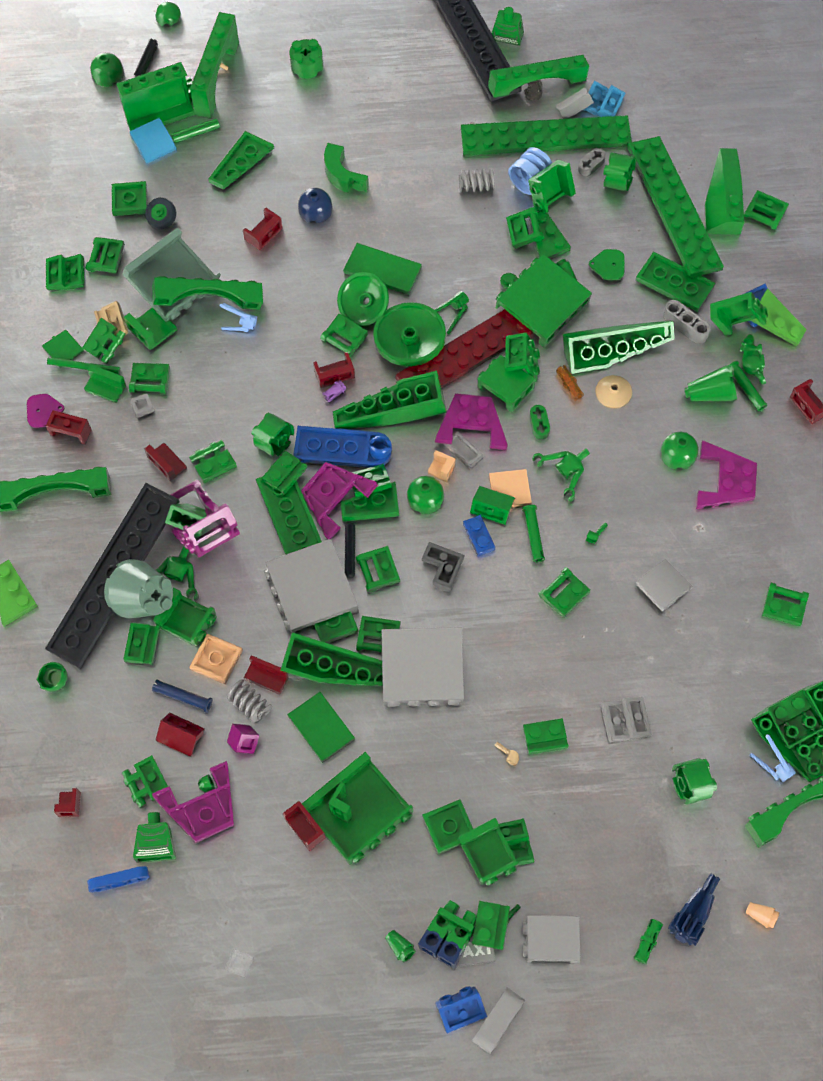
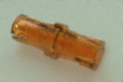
[556,365,584,401]

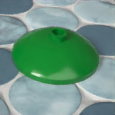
[337,272,389,326]

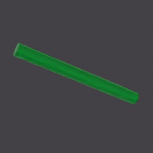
[47,358,120,374]

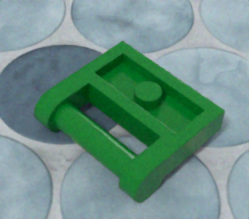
[744,190,789,231]
[506,207,544,249]
[85,237,125,273]
[320,313,368,357]
[129,363,170,394]
[356,546,400,593]
[538,567,591,618]
[762,582,809,626]
[356,616,401,653]

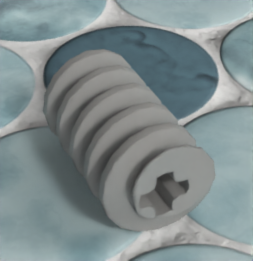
[459,168,494,192]
[227,679,273,723]

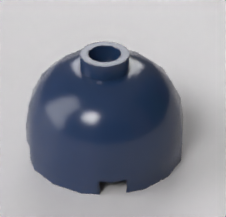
[298,188,332,223]

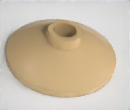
[595,375,632,408]

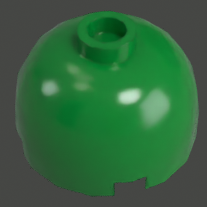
[90,53,124,87]
[660,431,699,469]
[407,476,444,515]

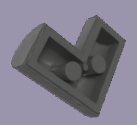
[422,542,465,592]

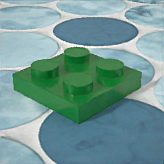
[112,181,147,216]
[422,799,473,854]

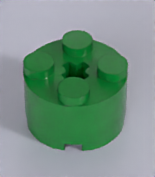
[289,39,323,79]
[603,152,636,191]
[251,412,294,457]
[672,758,717,805]

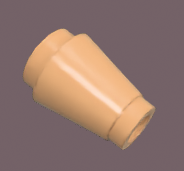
[746,902,780,928]

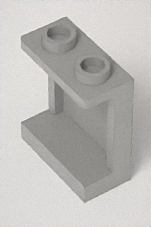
[522,915,580,964]

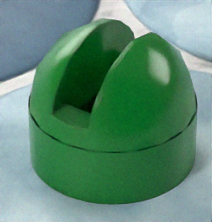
[198,774,215,792]

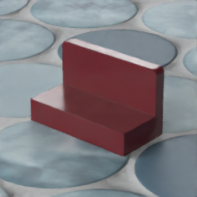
[144,443,187,482]
[244,655,289,695]
[156,713,205,756]

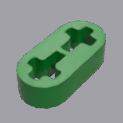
[530,405,550,439]

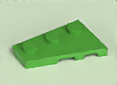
[750,288,806,346]
[0,560,38,627]

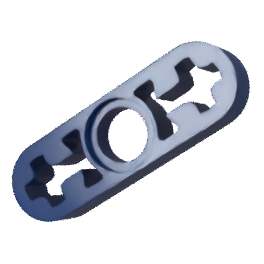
[87,866,149,893]

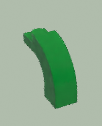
[324,143,369,193]

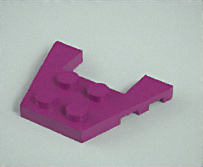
[435,393,508,450]
[696,441,757,509]
[301,462,378,540]
[152,761,234,843]

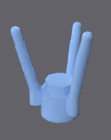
[220,303,257,333]
[750,734,796,782]

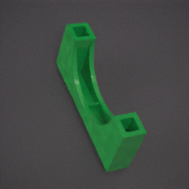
[190,12,239,119]

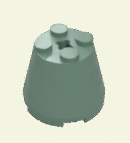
[104,559,173,619]

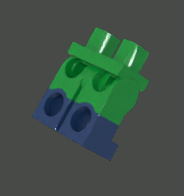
[418,900,477,969]

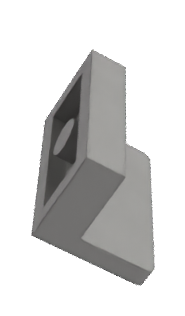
[556,88,594,119]

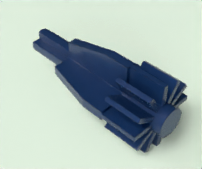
[668,873,720,946]

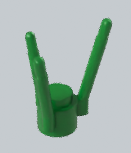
[434,291,469,335]

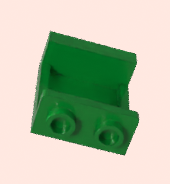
[528,160,576,214]
[710,292,768,336]
[477,355,535,412]
[153,587,217,647]
[458,817,519,886]

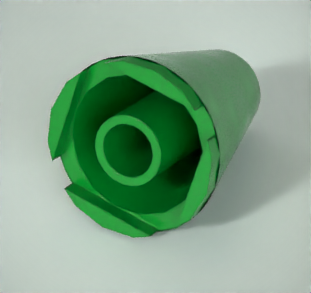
[684,365,737,401]

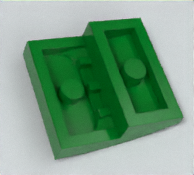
[46,254,84,290]
[499,818,534,866]

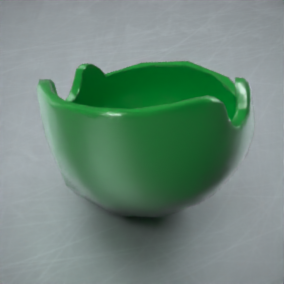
[155,2,181,26]
[37,662,68,692]

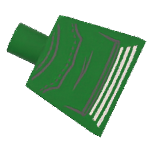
[492,7,524,45]
[133,812,176,863]

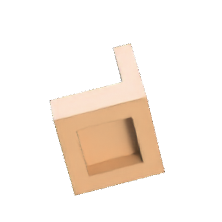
[428,450,456,482]

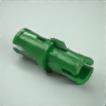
[634,919,663,964]

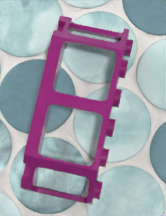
[171,479,240,558]

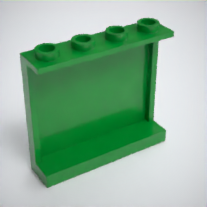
[116,62,195,131]
[495,254,592,347]
[302,752,413,865]

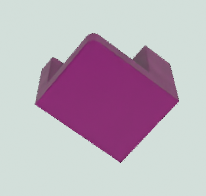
[227,723,260,754]

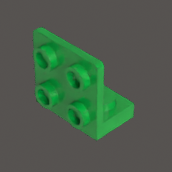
[124,308,177,351]
[505,333,540,382]

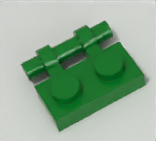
[82,318,126,364]
[189,440,237,483]
[122,755,168,808]

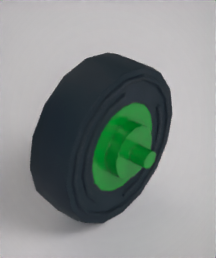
[145,197,177,229]

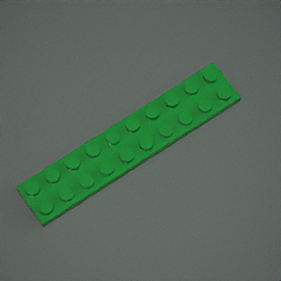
[461,115,632,156]
[627,136,724,278]
[256,476,359,643]

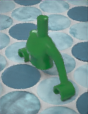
[532,448,590,502]
[156,546,199,601]

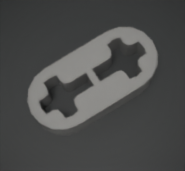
[578,148,606,176]

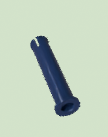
[152,679,213,713]

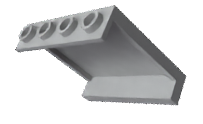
[264,539,359,633]
[382,627,464,707]

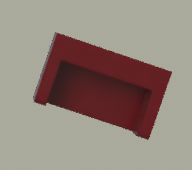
[243,208,283,250]
[313,352,355,388]
[790,379,823,424]
[46,410,92,445]
[283,801,326,851]

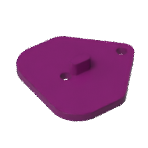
[27,393,65,428]

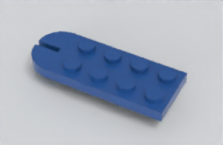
[293,426,392,468]

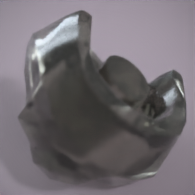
[524,80,543,101]

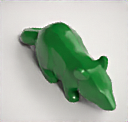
[739,334,766,384]

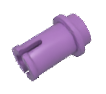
[322,381,347,403]

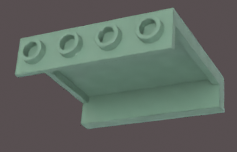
[122,227,221,322]

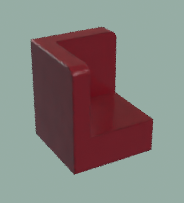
[54,788,81,817]

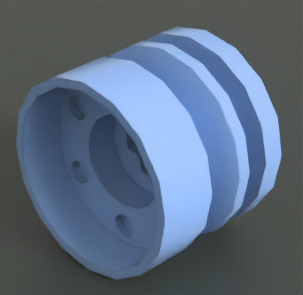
[508,147,552,195]

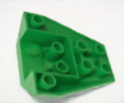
[751,681,823,782]

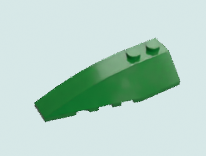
[704,148,744,235]
[563,321,675,374]
[333,371,447,429]
[280,632,383,686]

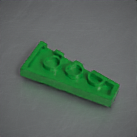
[208,131,274,190]

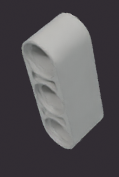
[663,300,710,344]
[472,987,525,1054]

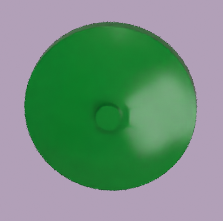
[373,302,446,366]

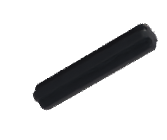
[134,38,158,77]
[345,523,355,578]

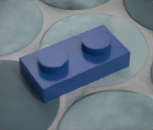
[463,515,495,556]

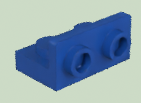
[435,986,487,1033]

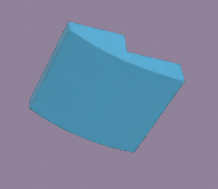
[583,80,626,117]
[129,118,177,164]

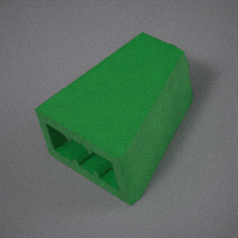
[165,503,207,537]

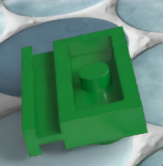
[262,450,307,495]
[352,464,392,498]
[123,623,160,665]
[523,718,569,755]
[472,901,510,950]

